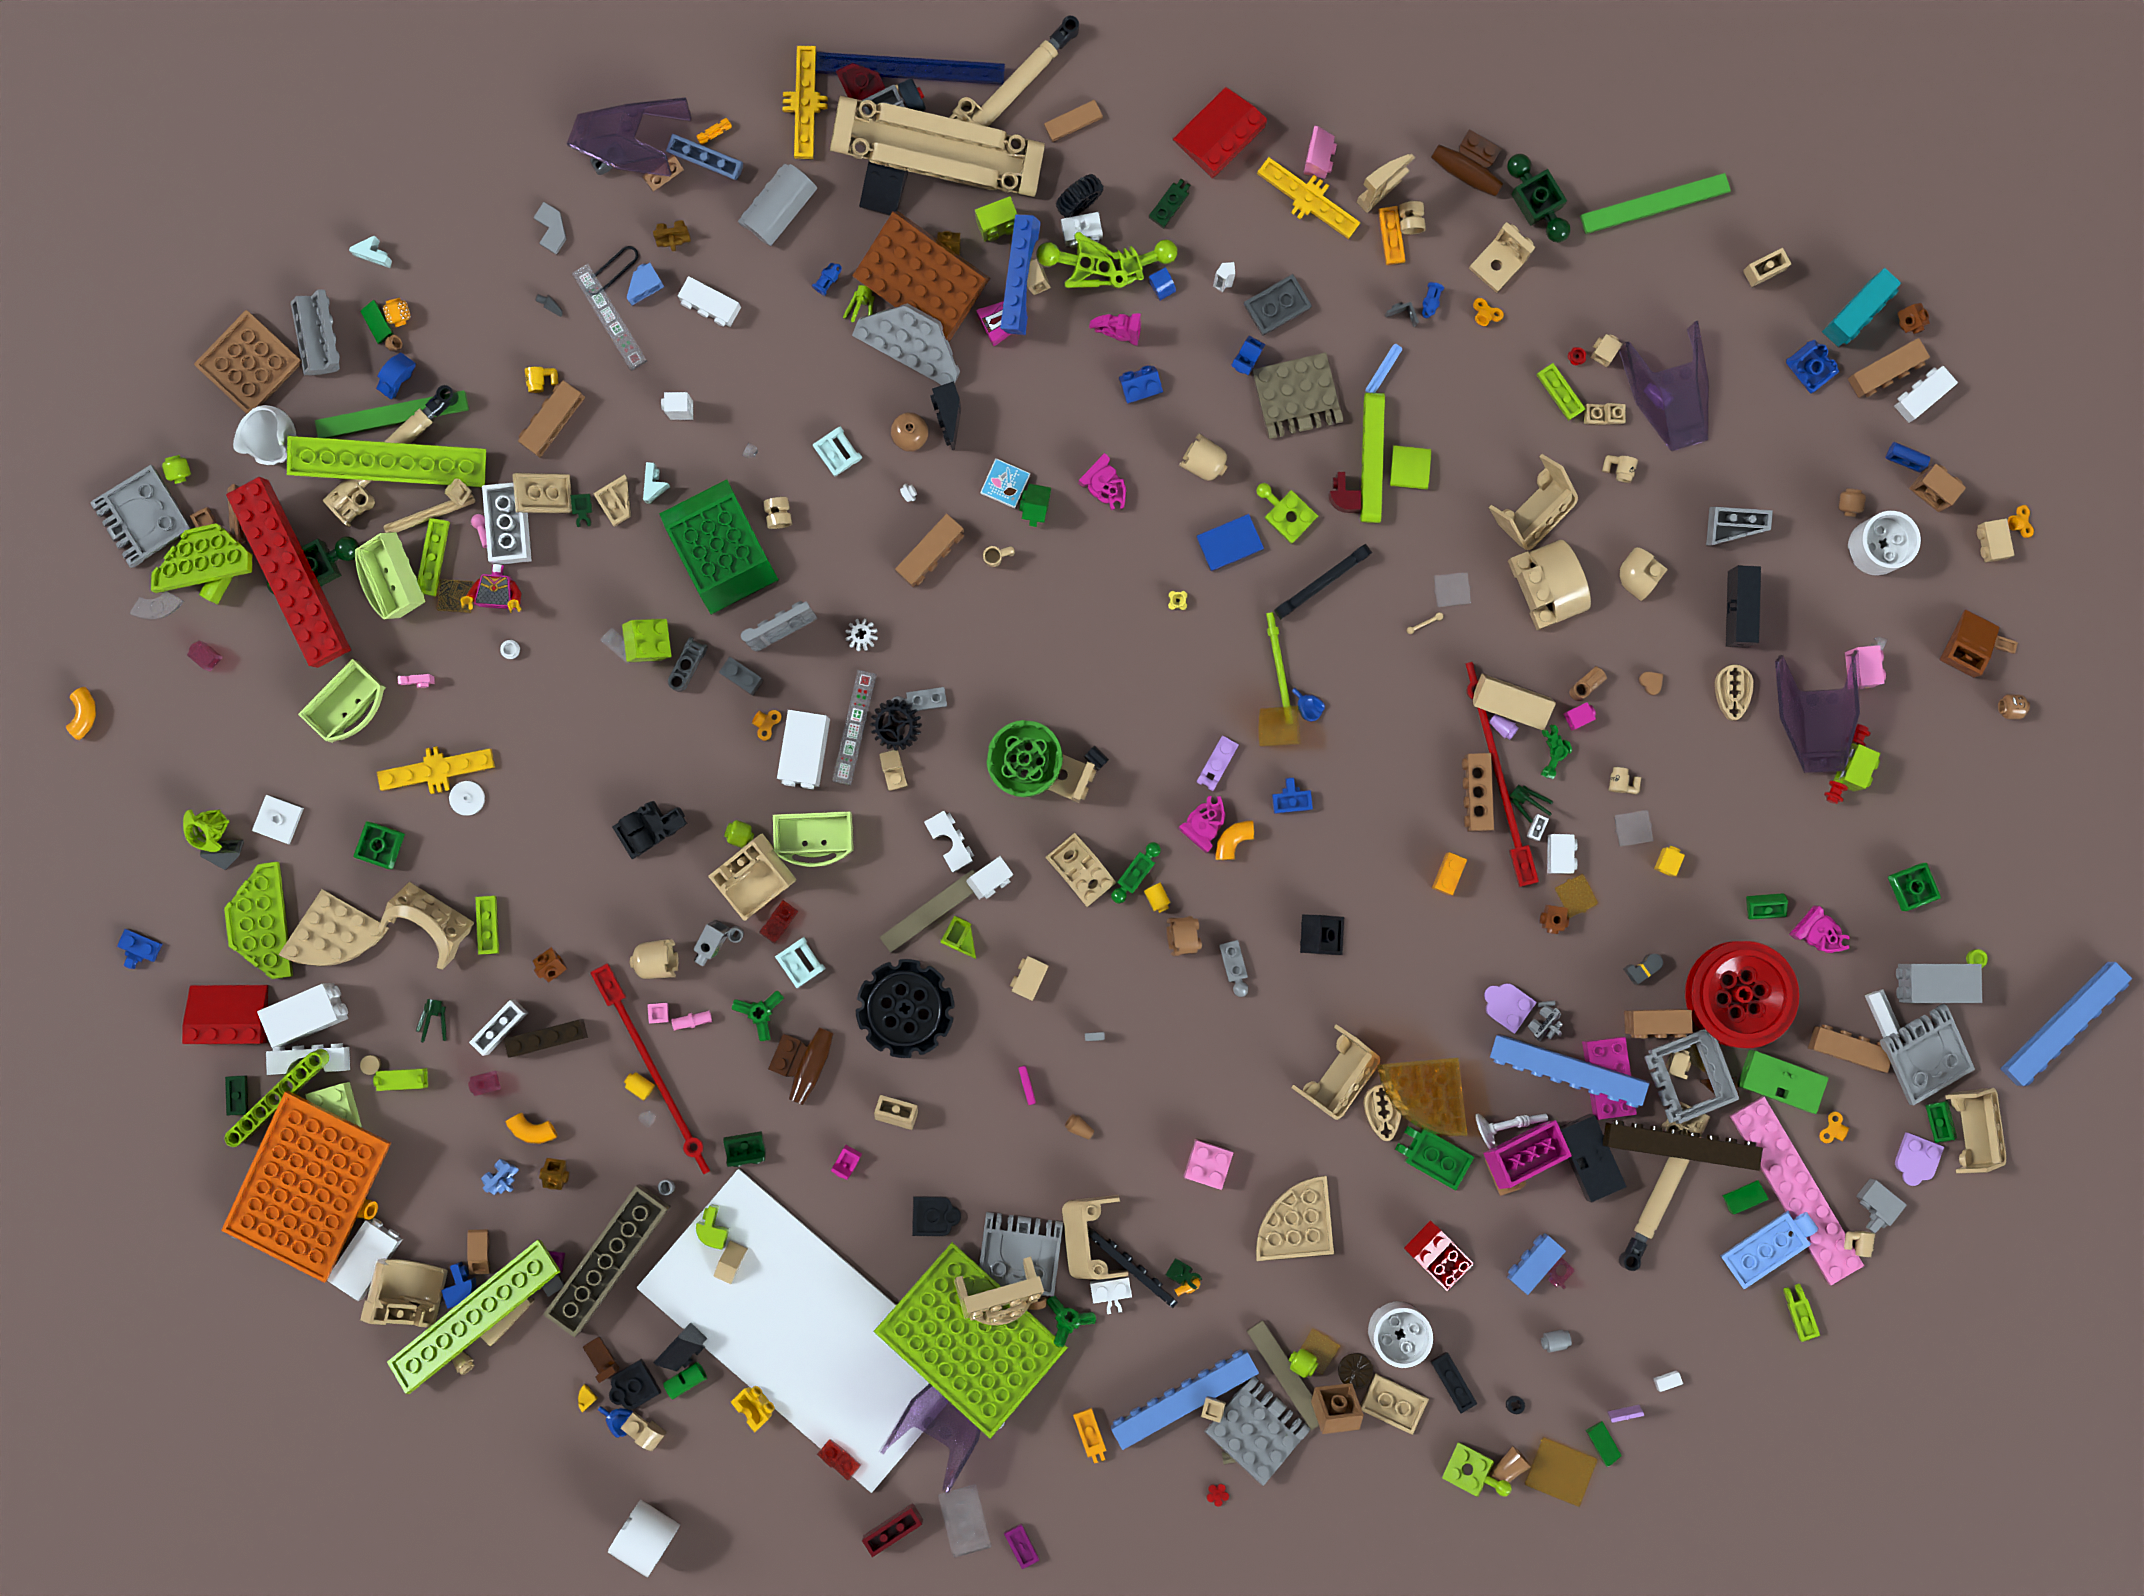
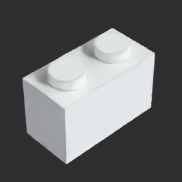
[661,392,693,420]
[1547,834,1577,874]
[966,856,1013,900]

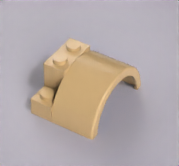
[1508,540,1591,630]
[708,833,796,921]
[360,1258,448,1327]

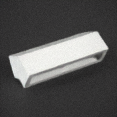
[1213,262,1235,292]
[1865,989,1901,1038]

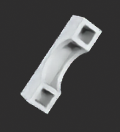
[266,1043,350,1075]

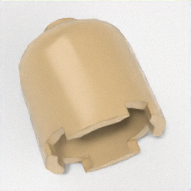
[1179,433,1228,481]
[630,939,679,979]

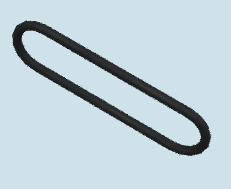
[585,246,638,296]

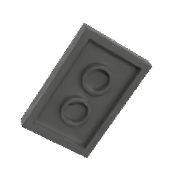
[1244,274,1312,336]

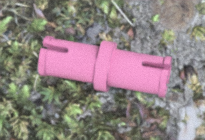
[671,1010,712,1031]

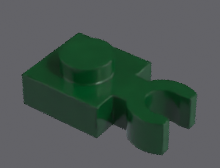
[570,493,593,527]
[1165,1258,1202,1289]

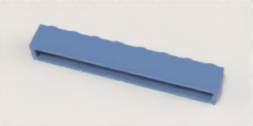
[2000,962,2132,1086]
[1490,1034,1650,1108]
[1111,1349,1259,1450]

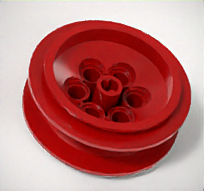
[1685,941,1799,1048]

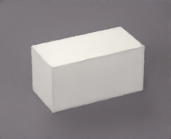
[1526,814,1549,841]
[1653,1371,1683,1392]

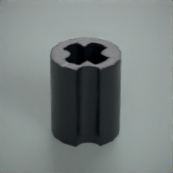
[1084,746,1109,771]

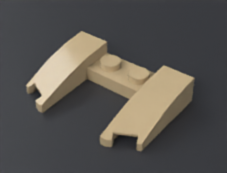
[1357,154,1415,213]

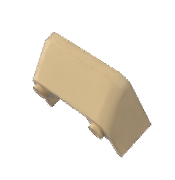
[1489,454,1578,550]
[1291,1024,1380,1120]
[1945,1088,2006,1173]
[1062,1195,1128,1280]

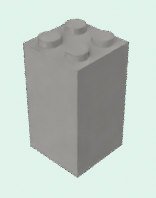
[1896,964,1982,1003]

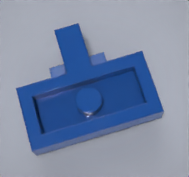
[1272,777,1313,813]
[117,929,162,969]

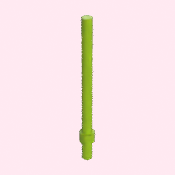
[1266,612,1294,726]

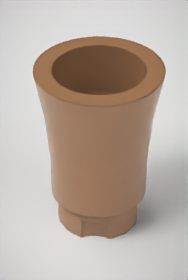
[1488,1446,1532,1483]

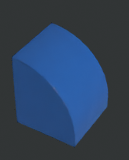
[1148,267,1176,300]

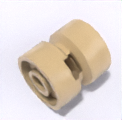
[1399,201,1426,235]
[764,497,792,529]

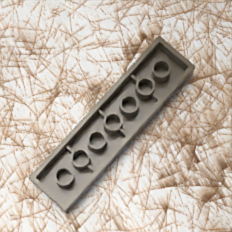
[543,1184,671,1338]

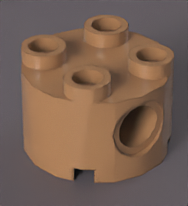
[1167,916,1202,957]

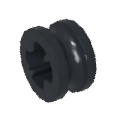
[1506,1396,1525,1415]

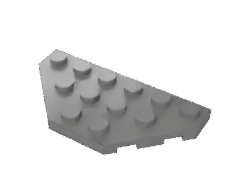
[852,303,960,385]

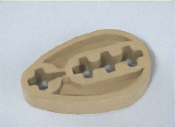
[1715,665,1753,721]
[1363,1084,1402,1141]

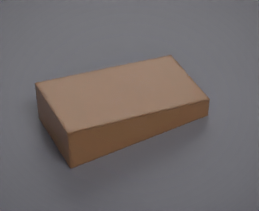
[1994,635,2018,654]

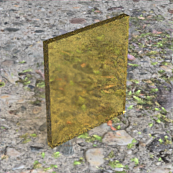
[1525,1437,1598,1507]

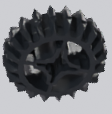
[1056,174,1104,218]
[870,699,922,751]

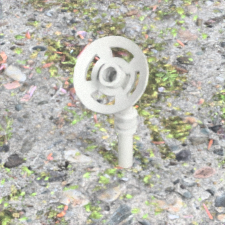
[1476,1113,1548,1149]

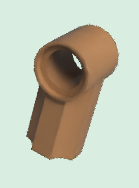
[1569,666,1607,701]

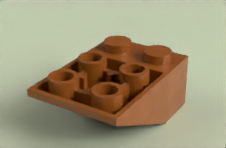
[1940,610,2000,678]

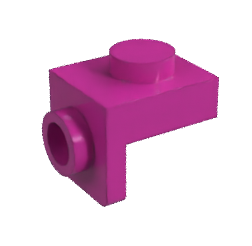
[831,1145,862,1180]

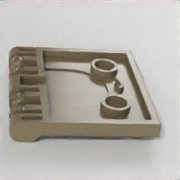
[1252,352,1343,439]

